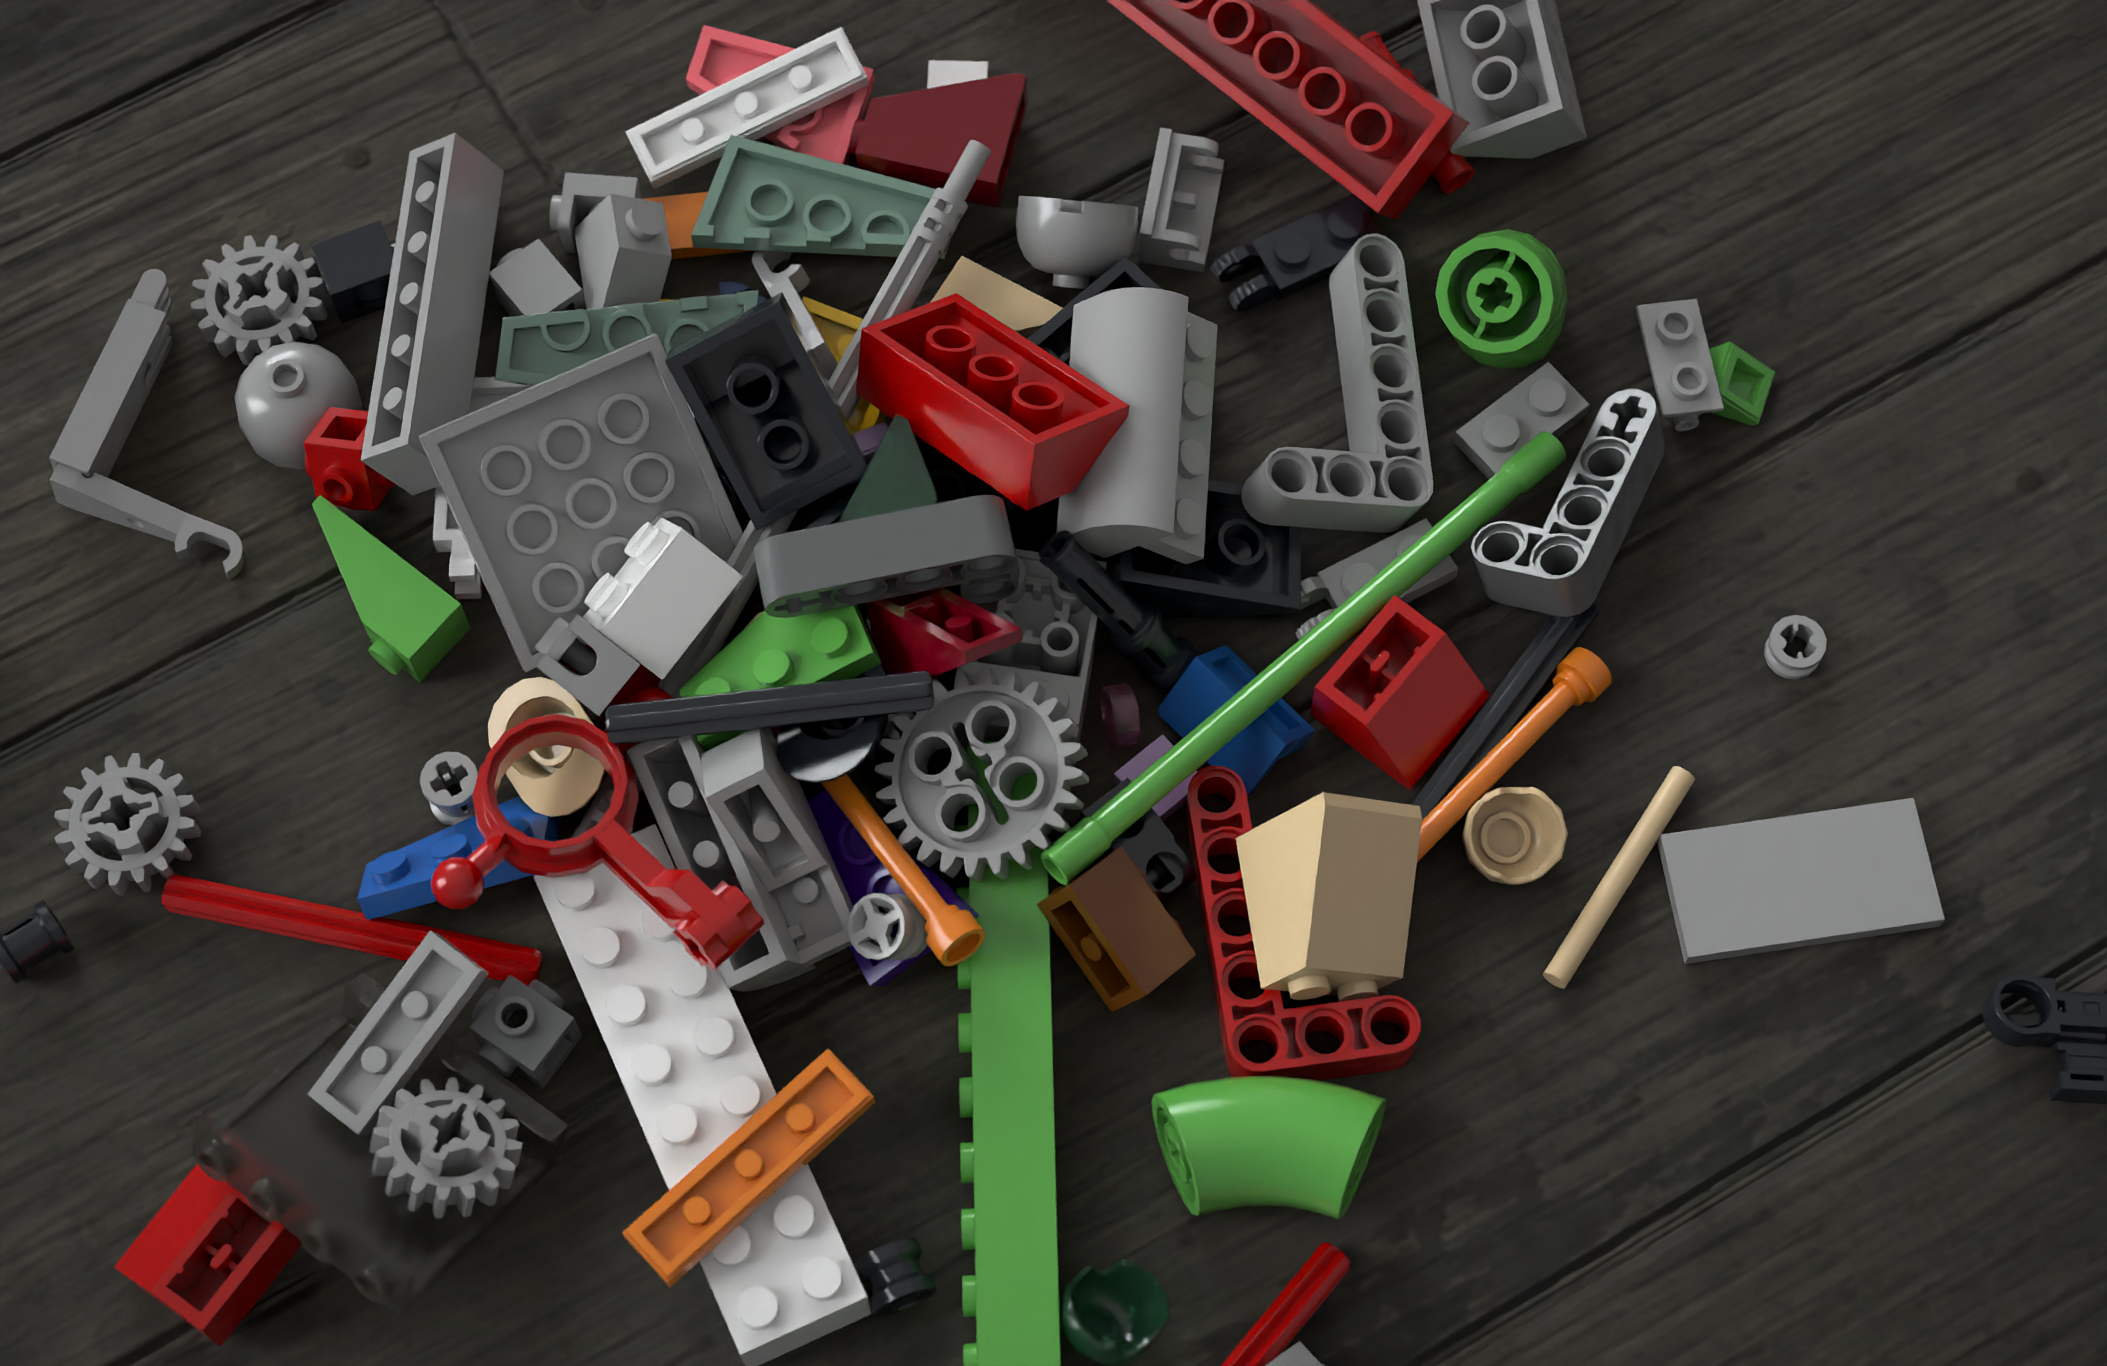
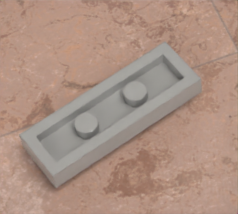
[307,931,489,1136]

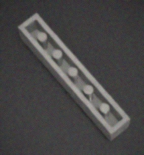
[361,133,504,495]

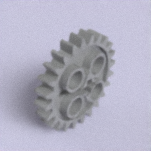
[875,667,1089,882]

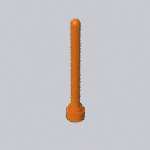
[1417,647,1612,862]
[821,774,986,966]

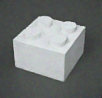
[583,517,743,680]

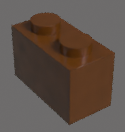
[1037,846,1197,1013]

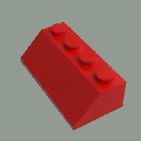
[856,293,1130,511]

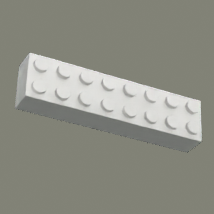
[533,824,872,1366]

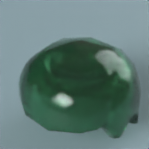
[1059,1259,1170,1366]

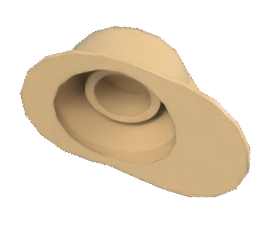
[488,677,606,817]

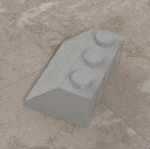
[1417,0,1587,159]

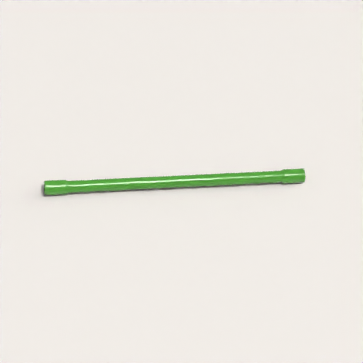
[1040,431,1566,885]

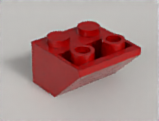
[1310,595,1490,792]
[114,1159,307,1348]

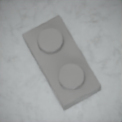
[1454,362,1590,480]

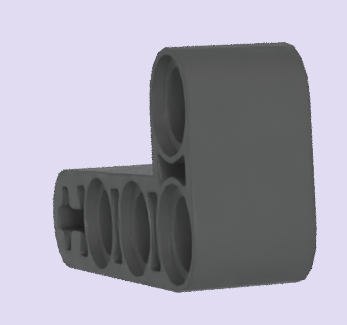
[1471,389,1666,617]
[753,495,1019,618]

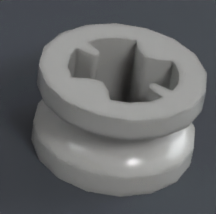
[1764,615,1827,680]

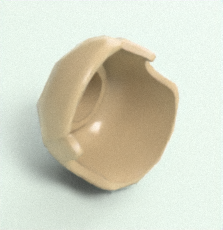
[1461,787,1568,885]

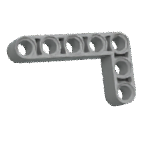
[1241,234,1433,533]

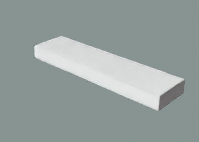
[626,27,869,189]

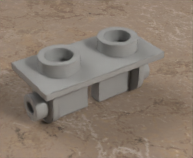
[1636,299,1724,431]

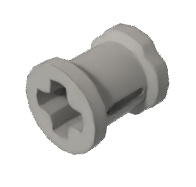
[420,752,478,825]

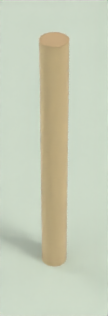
[1543,766,1695,988]

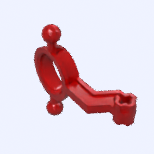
[431,687,764,971]

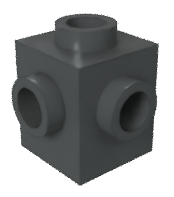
[469,975,582,1089]

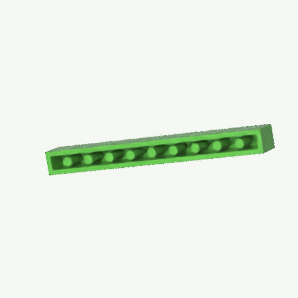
[956,741,1060,1366]

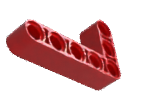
[1186,765,1421,1081]

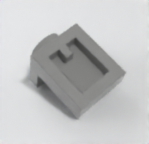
[550,172,642,254]

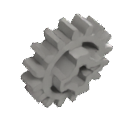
[190,235,329,365]
[54,753,201,895]
[370,1078,522,1218]

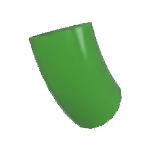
[1435,229,1568,369]
[1152,1076,1386,1219]

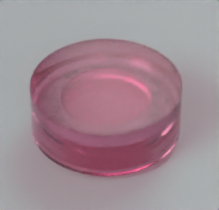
[1100,683,1141,749]

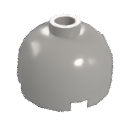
[1016,196,1138,289]
[235,342,364,470]

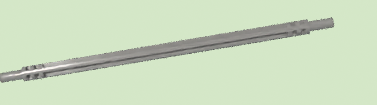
[572,140,991,838]

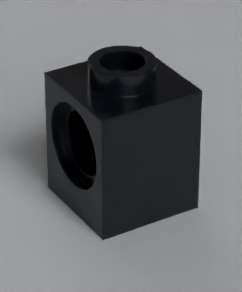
[311,220,396,324]

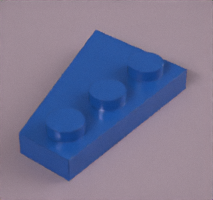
[357,796,562,920]

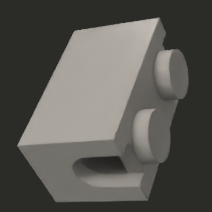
[534,614,640,716]

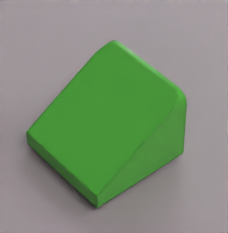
[1709,342,1775,426]

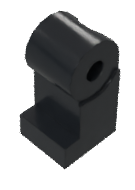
[1078,778,1197,904]

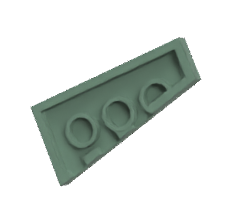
[691,135,953,259]
[495,290,759,386]

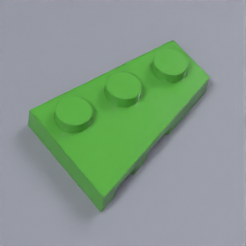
[679,605,882,751]

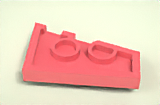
[686,25,876,166]

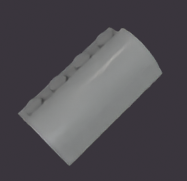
[1057,287,1218,564]
[627,727,853,992]

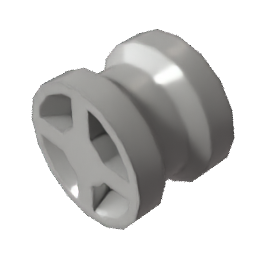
[848,893,928,960]

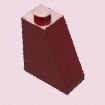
[849,73,1028,208]

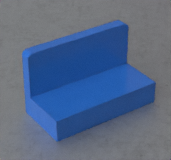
[1158,645,1316,795]

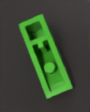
[312,495,471,682]

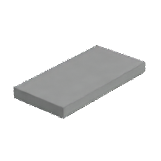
[1657,798,1945,964]

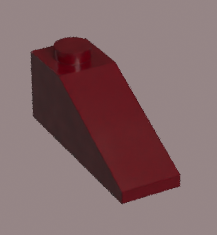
[866,588,1023,681]

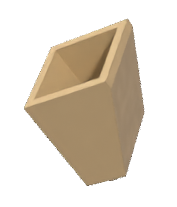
[1236,792,1422,1002]

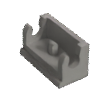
[1138,128,1224,272]

